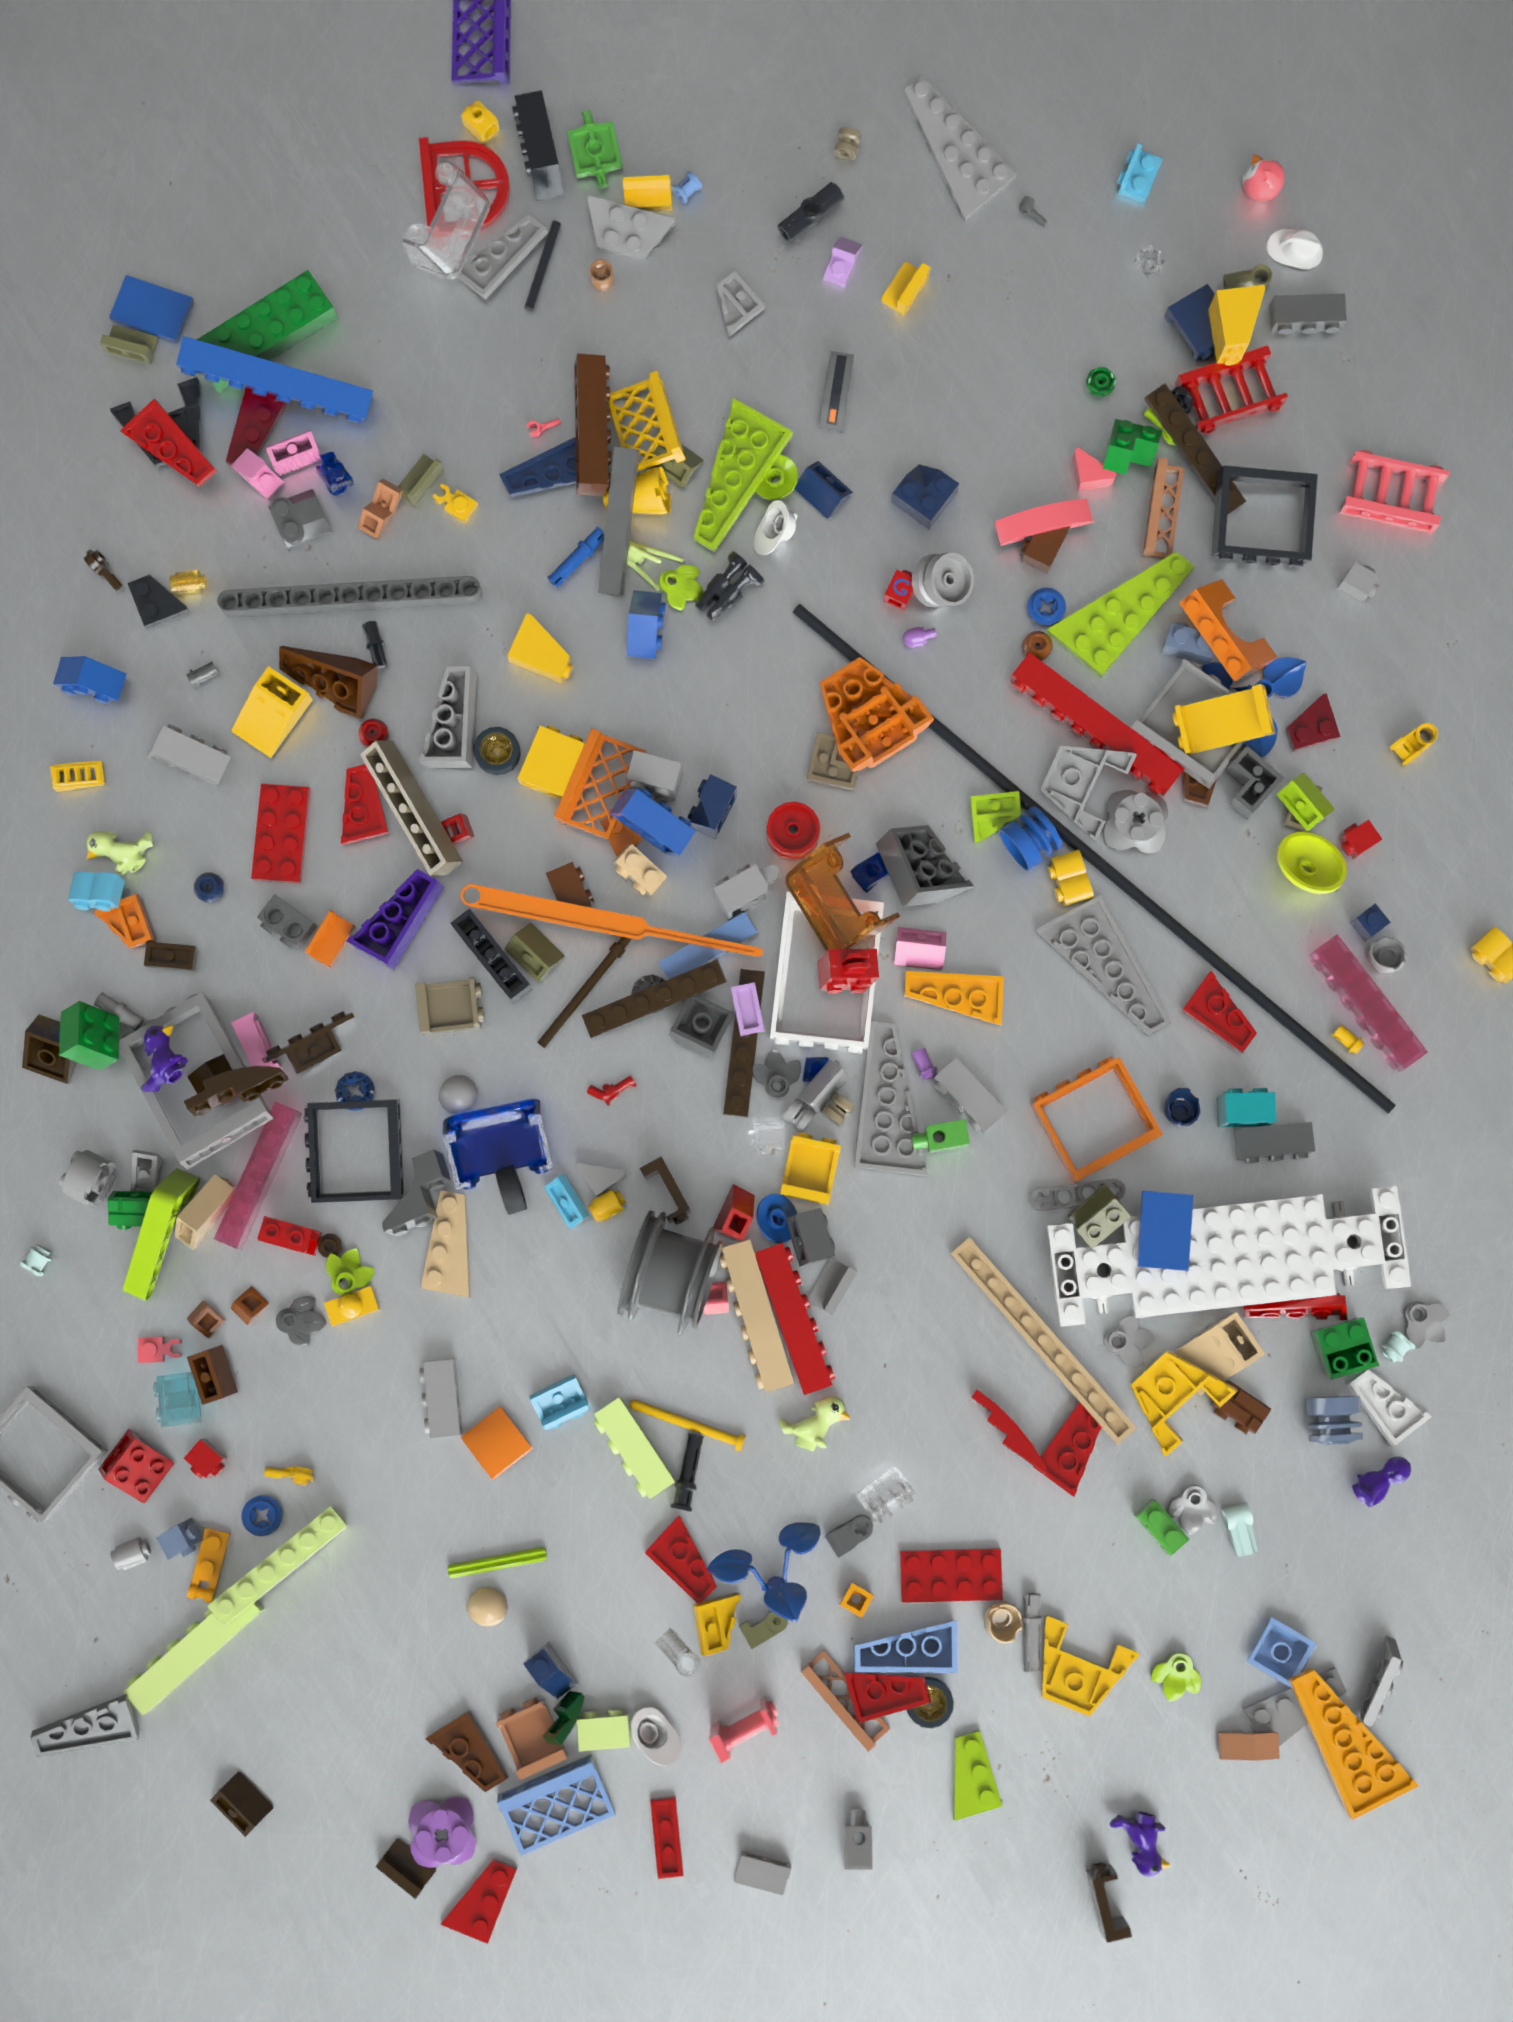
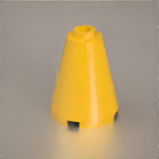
[603,467,671,515]

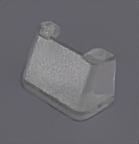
[402,158,490,280]

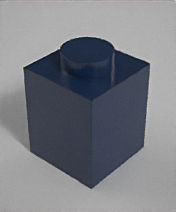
[1350,903,1391,942]

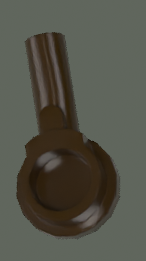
[84,549,123,591]
[317,1233,342,1282]

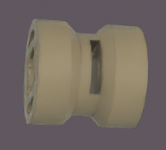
[833,127,861,161]
[821,1092,855,1126]

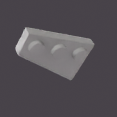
[1360,1636,1403,1727]

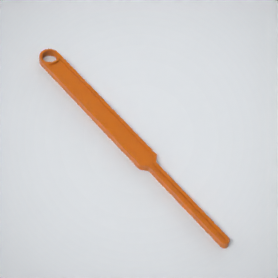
[461,884,763,957]

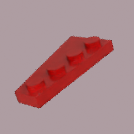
[1243,1293,1348,1320]

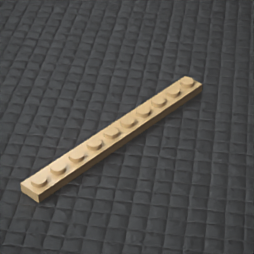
[950,1237,1136,1445]

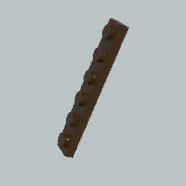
[1144,383,1246,515]
[581,959,727,1038]
[723,969,765,1118]

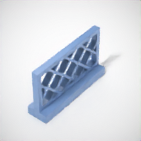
[497,1754,615,1856]

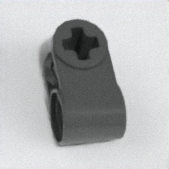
[825,1515,873,1558]

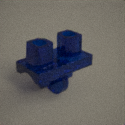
[316,452,354,495]

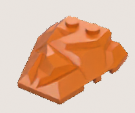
[819,657,934,772]

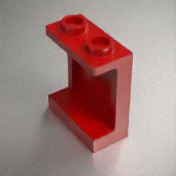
[257,1216,322,1256]

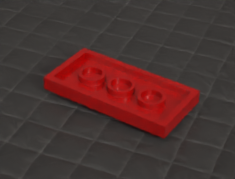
[251,783,311,884]
[900,1548,1003,1603]

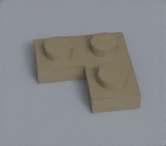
[806,732,858,791]

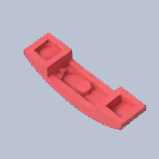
[994,499,1093,546]

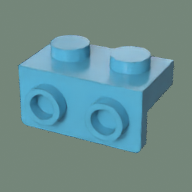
[529,1374,590,1430]

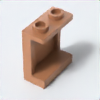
[496,1697,568,1780]

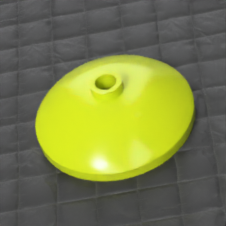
[1277,832,1347,894]

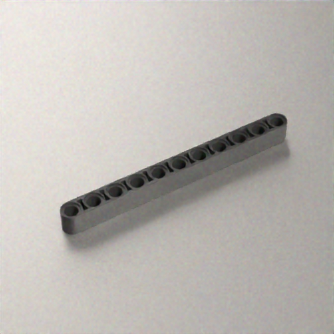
[217,576,482,618]

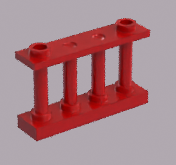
[1175,345,1288,435]

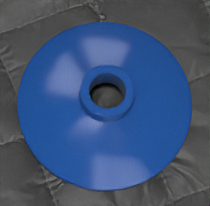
[756,1194,797,1243]

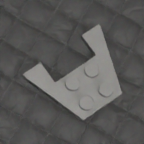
[1040,745,1137,841]

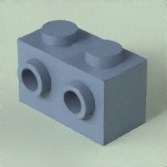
[1161,622,1214,665]

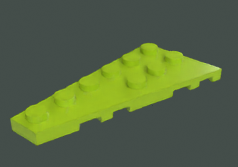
[693,398,793,552]
[1046,552,1195,677]

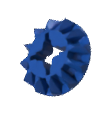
[1027,588,1066,626]
[335,1071,375,1111]
[241,1495,282,1536]

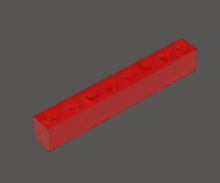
[1010,652,1185,796]

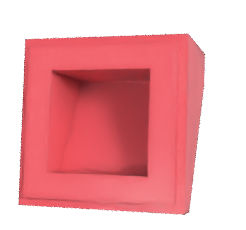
[704,1282,729,1314]

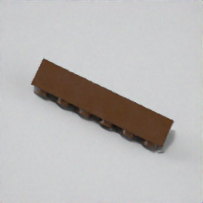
[574,353,612,496]

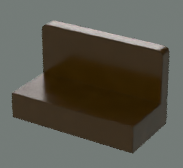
[210,1772,273,1837]
[375,1838,437,1899]

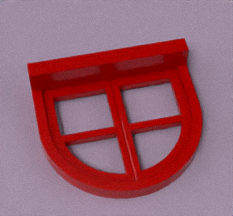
[419,137,510,237]

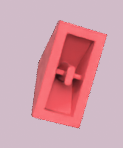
[1072,447,1117,491]

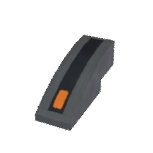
[819,351,854,432]

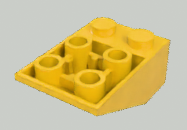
[231,666,313,758]

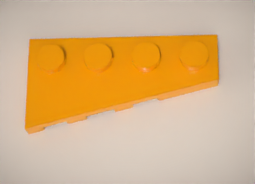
[904,971,1004,1026]

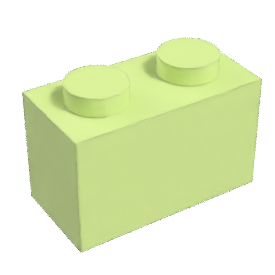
[577,1709,631,1751]

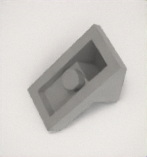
[130,1150,163,1192]

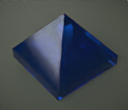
[802,1057,829,1082]

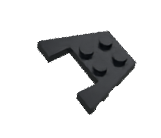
[110,377,202,468]

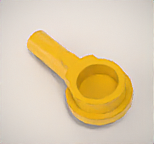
[264,1466,314,1486]

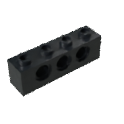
[450,908,532,1003]

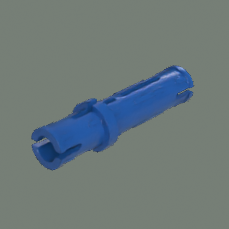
[547,526,605,588]

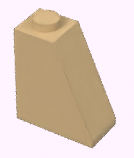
[174,1174,235,1250]

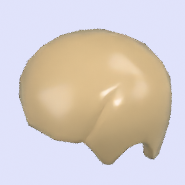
[467,1587,508,1627]
[984,1601,1022,1644]

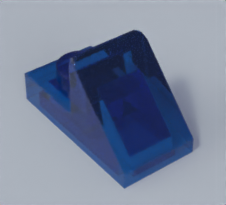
[850,852,889,893]

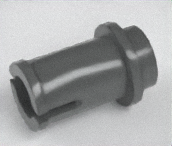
[186,661,219,687]

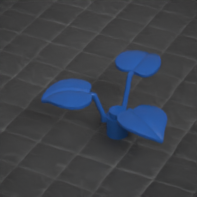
[1201,657,1307,757]
[707,1522,821,1622]

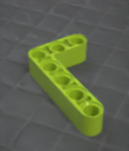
[123,1168,200,1301]

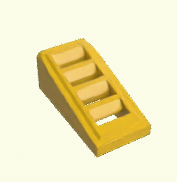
[50,761,106,792]

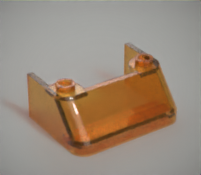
[785,833,900,951]

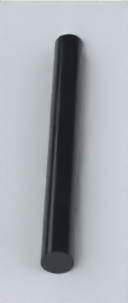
[524,221,561,311]

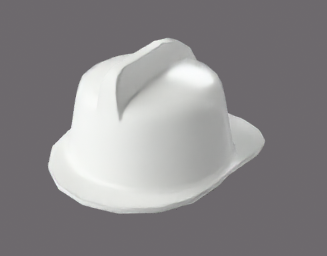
[1267,229,1323,270]
[753,500,797,556]
[631,1707,682,1766]

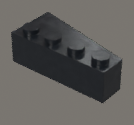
[512,90,564,201]

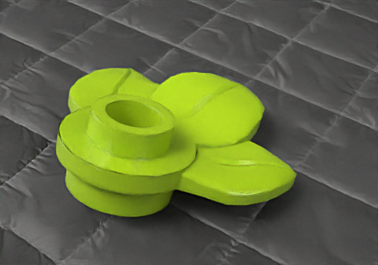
[658,564,703,611]
[325,1248,375,1296]
[1151,1652,1201,1701]

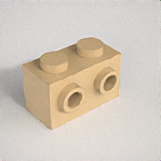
[612,844,667,896]

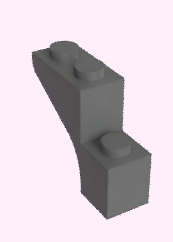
[382,1149,451,1237]

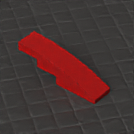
[971,1390,1048,1474]

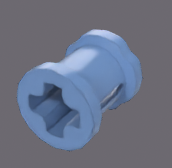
[671,171,702,203]

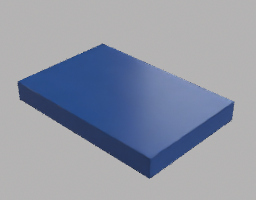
[109,275,194,343]
[1137,1191,1193,1271]

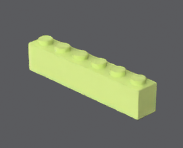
[207,1506,346,1627]
[123,1601,264,1715]

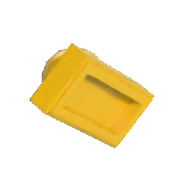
[324,1286,380,1327]

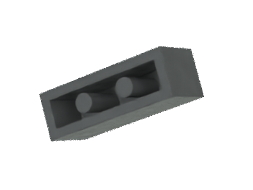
[1269,294,1347,334]
[1234,1122,1315,1164]

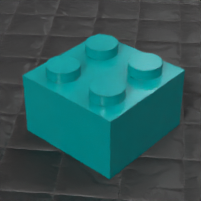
[1217,1088,1277,1127]

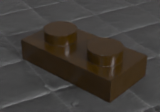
[144,942,197,971]

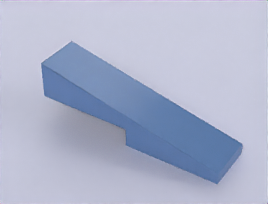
[658,912,758,979]

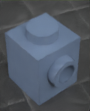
[156,1518,203,1560]

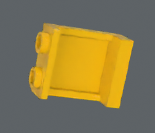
[517,725,585,800]
[780,1132,841,1205]

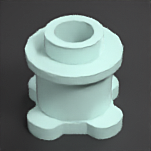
[18,1245,52,1276]
[1382,1330,1415,1363]

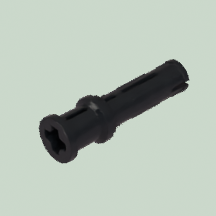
[670,1433,704,1512]

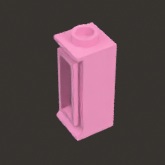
[231,1012,282,1068]

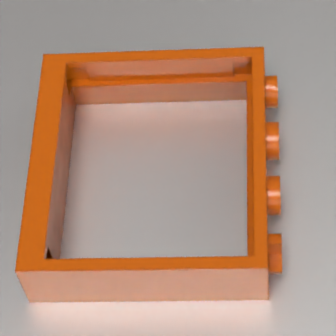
[1031,1056,1163,1183]

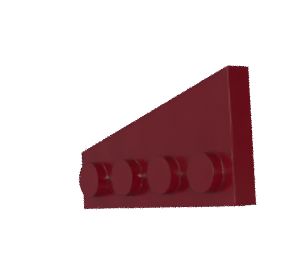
[226,387,288,466]

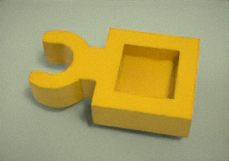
[433,484,478,524]

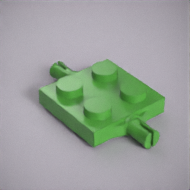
[567,110,623,189]

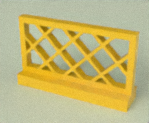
[608,371,686,472]

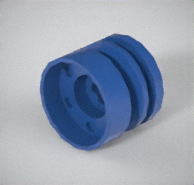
[999,806,1063,872]

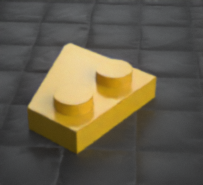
[693,1592,741,1656]

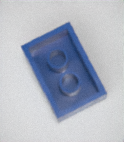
[609,788,696,855]

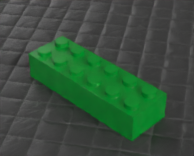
[196,270,338,394]

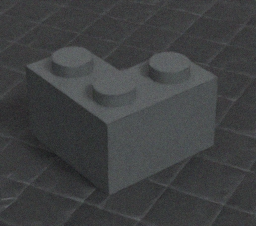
[1227,746,1284,819]

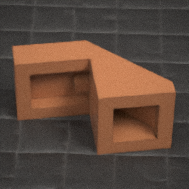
[357,479,403,539]
[1218,1731,1280,1761]

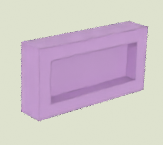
[731,982,765,1036]

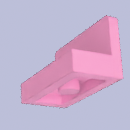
[894,927,947,970]

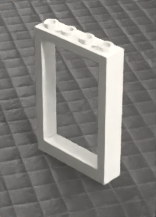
[770,891,884,1054]

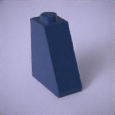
[523,1642,578,1699]

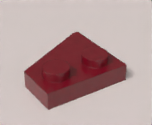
[1285,693,1341,752]

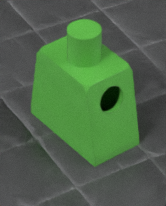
[911,1119,970,1153]

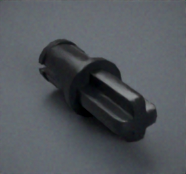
[362,621,387,669]

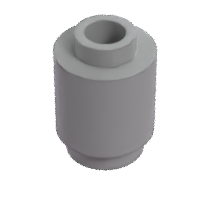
[111,1537,151,1570]

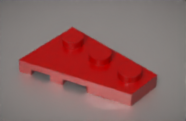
[341,764,389,846]
[1182,970,1257,1054]
[644,1515,717,1604]
[844,1672,932,1723]

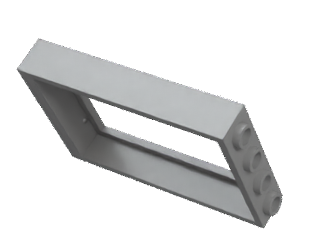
[119,992,274,1170]

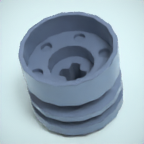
[1306,1396,1363,1445]

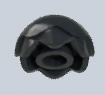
[1171,386,1194,414]

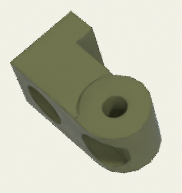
[739,1610,788,1649]

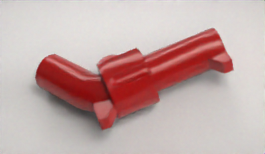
[587,1075,637,1106]

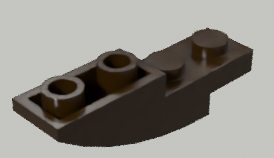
[184,1066,289,1117]

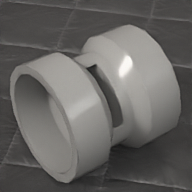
[782,1098,816,1132]

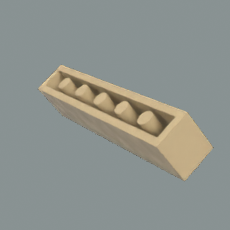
[720,1239,794,1393]

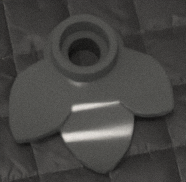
[753,1049,801,1098]
[275,1296,326,1346]

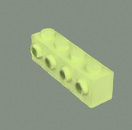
[593,1397,676,1499]

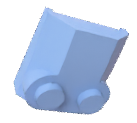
[1247,1617,1317,1688]

